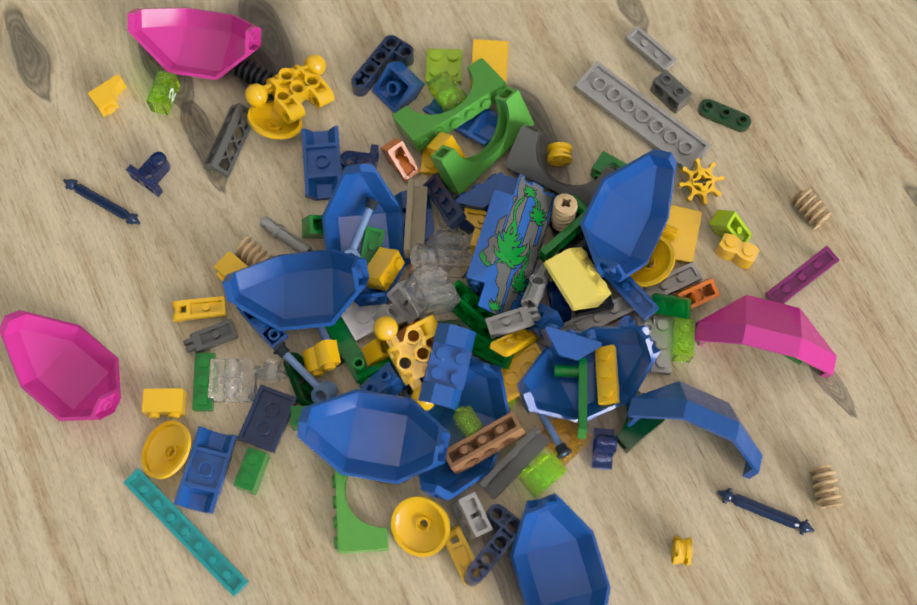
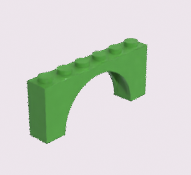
[392,58,507,152]
[430,87,534,194]
[331,466,389,554]

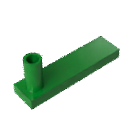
[539,195,588,262]
[325,316,370,384]
[554,358,587,439]

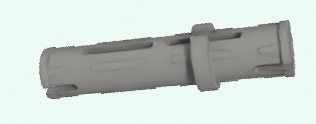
[260,216,312,252]

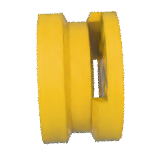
[547,142,573,166]
[671,535,692,566]

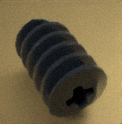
[234,58,274,86]

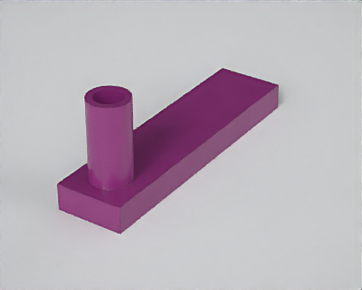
[765,246,840,304]

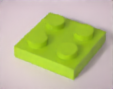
[426,49,462,84]

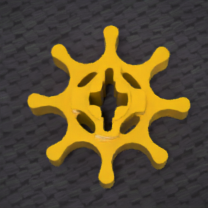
[677,158,725,205]

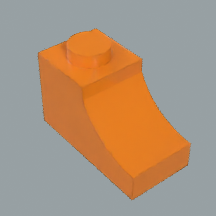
[380,138,420,182]

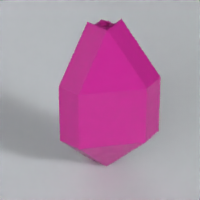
[127,7,261,80]
[694,295,837,378]
[0,310,121,421]

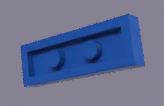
[607,276,659,321]

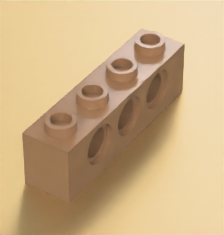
[446,411,527,475]

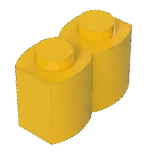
[715,233,759,269]
[302,340,341,378]

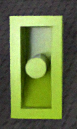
[709,210,753,242]

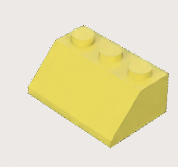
[543,247,611,311]

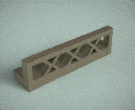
[404,179,428,259]

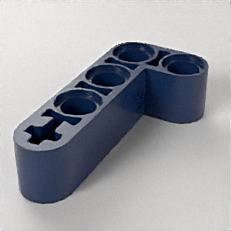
[351,35,414,97]
[463,504,521,587]

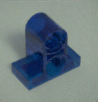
[340,144,380,171]
[126,152,171,197]
[546,281,571,323]
[592,428,617,470]

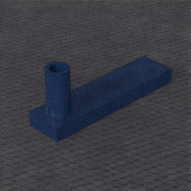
[423,173,475,235]

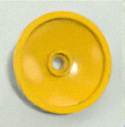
[247,101,303,140]
[630,236,676,287]
[141,420,191,479]
[391,496,450,557]

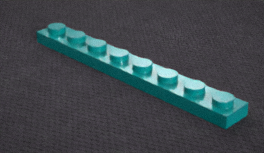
[123,468,249,597]

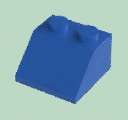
[372,61,425,113]

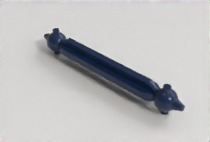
[63,179,141,224]
[717,488,815,535]

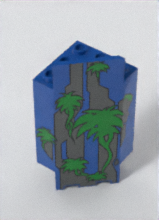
[466,174,557,315]

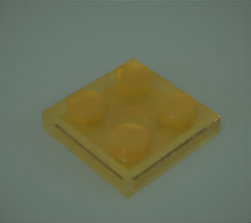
[542,418,593,467]

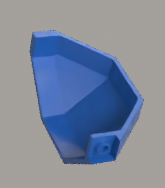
[580,149,677,282]
[322,164,407,307]
[222,249,369,331]
[517,326,661,423]
[418,356,510,500]
[625,381,763,479]
[297,389,450,484]
[510,493,611,605]

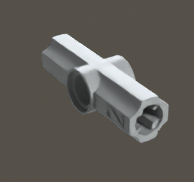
[521,262,551,308]

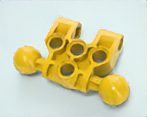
[245,54,335,124]
[373,314,438,411]

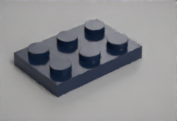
[237,384,298,454]

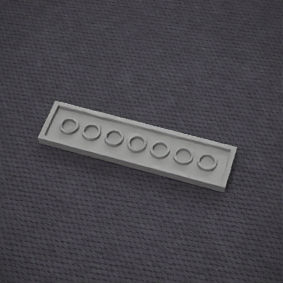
[574,61,712,171]

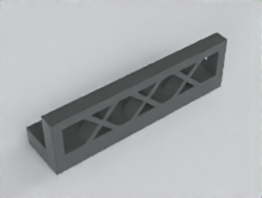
[202,103,251,177]
[479,425,551,499]

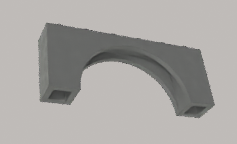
[504,124,618,206]

